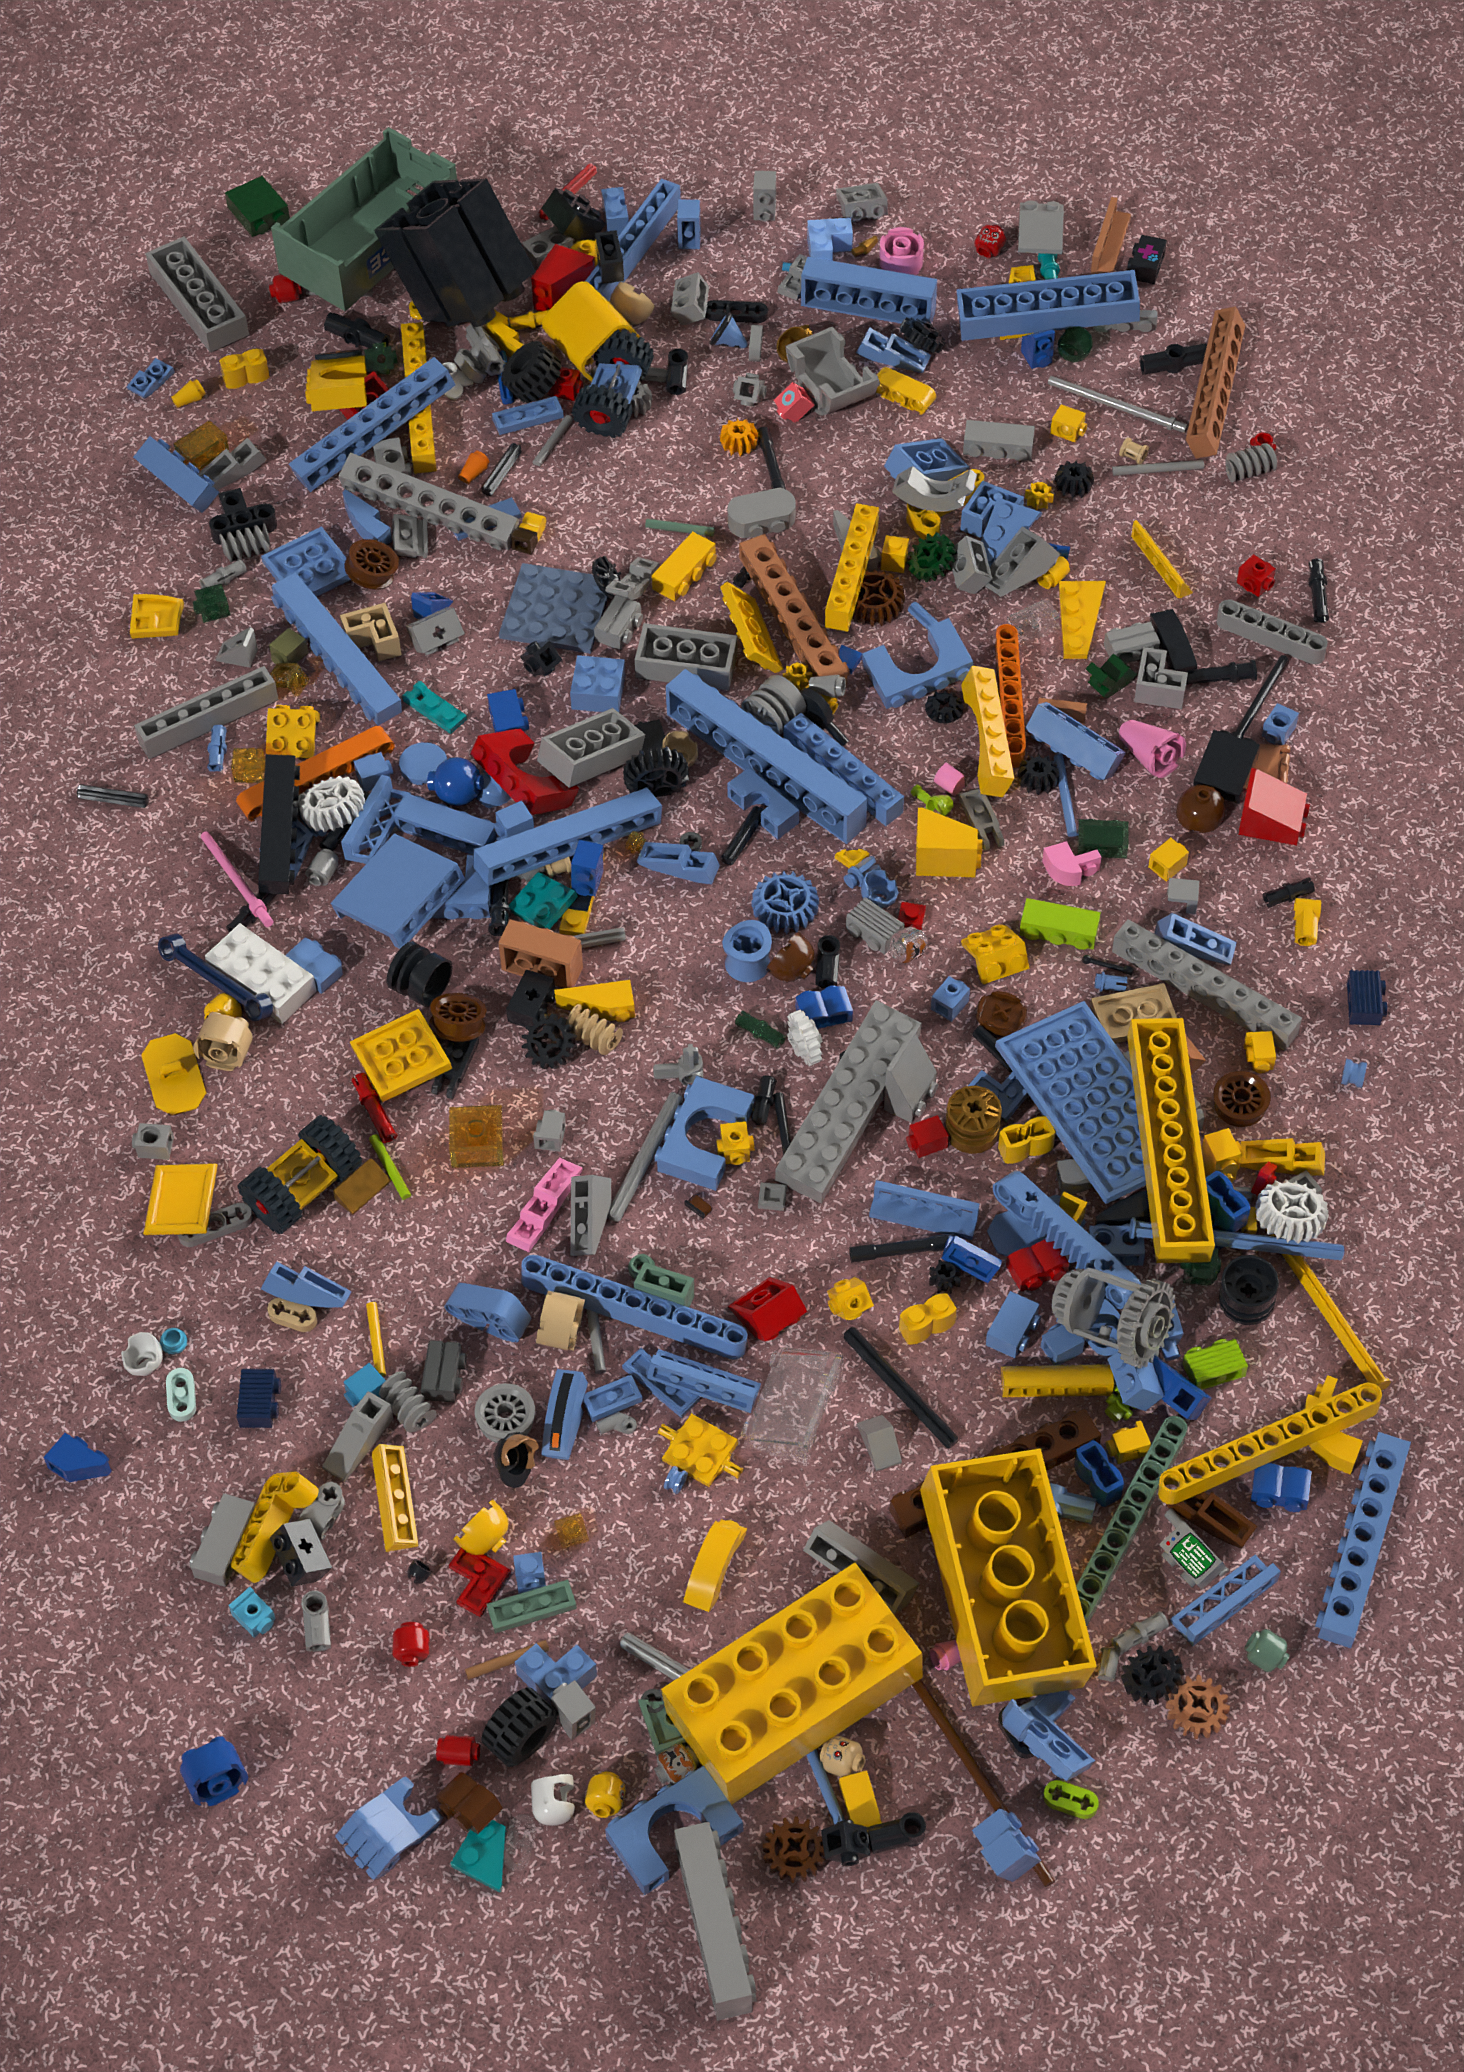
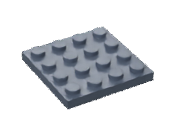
[499,563,608,654]

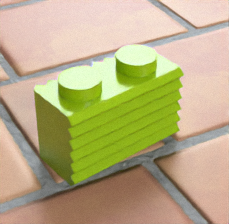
[1182,1339,1248,1390]

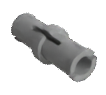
[199,559,247,593]
[1111,1611,1169,1653]

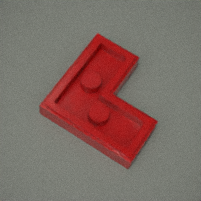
[448,1548,511,1617]

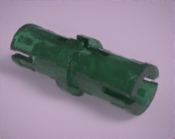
[735,1010,786,1049]

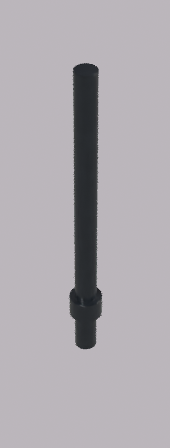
[1232,655,1288,739]

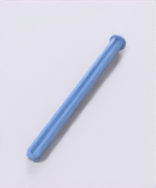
[1129,1217,1344,1260]

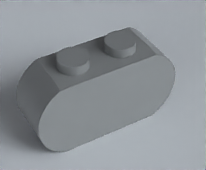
[727,488,796,538]

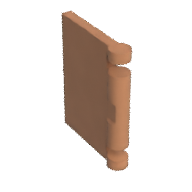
[1245,743,1291,791]

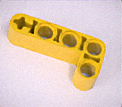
[906,469,984,540]
[231,1472,318,1583]

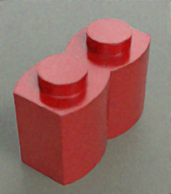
[1006,1239,1069,1291]

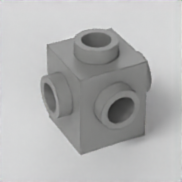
[733,373,767,407]

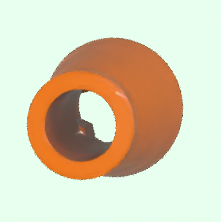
[458,450,490,485]

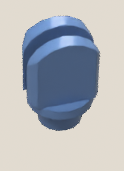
[844,856,881,888]

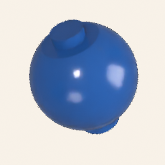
[427,757,484,806]

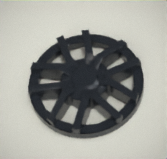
[592,556,621,599]

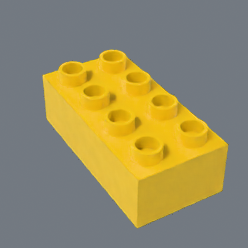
[920,1448,1097,1707]
[661,1563,923,1805]

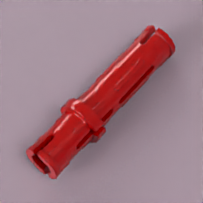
[351,1073,397,1144]

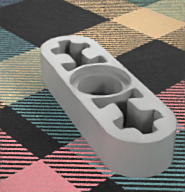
[178,1203,253,1247]

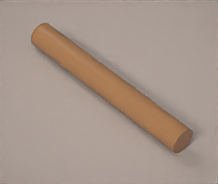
[465,1640,549,1680]

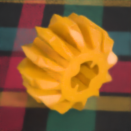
[720,418,758,457]

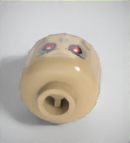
[820,1736,865,1777]

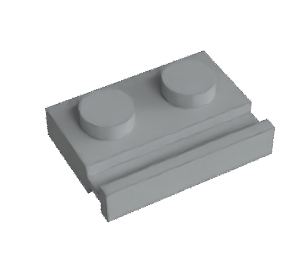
[392,514,428,558]

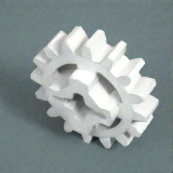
[787,1010,823,1066]

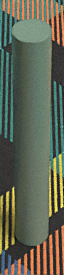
[645,519,715,537]

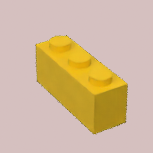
[652,532,717,601]

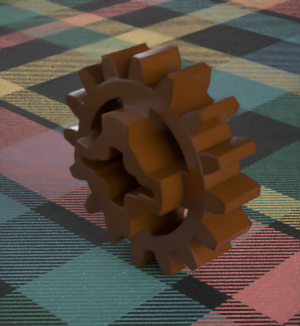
[763,1816,824,1883]

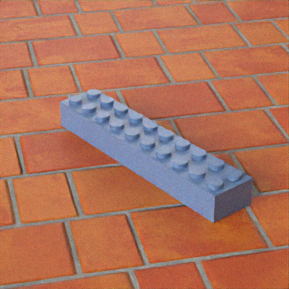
[666,669,867,844]

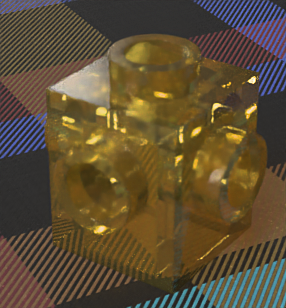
[231,748,265,784]

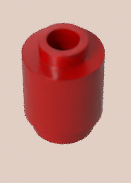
[436,1735,480,1766]

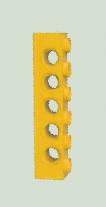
[825,503,879,632]

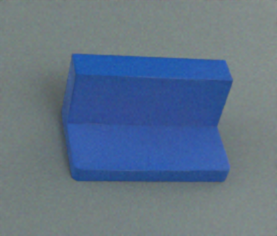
[941,1235,1002,1283]

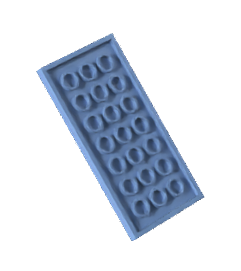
[995,1001,1146,1204]

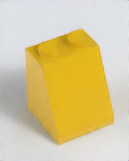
[916,807,982,877]

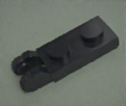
[431,1037,479,1099]

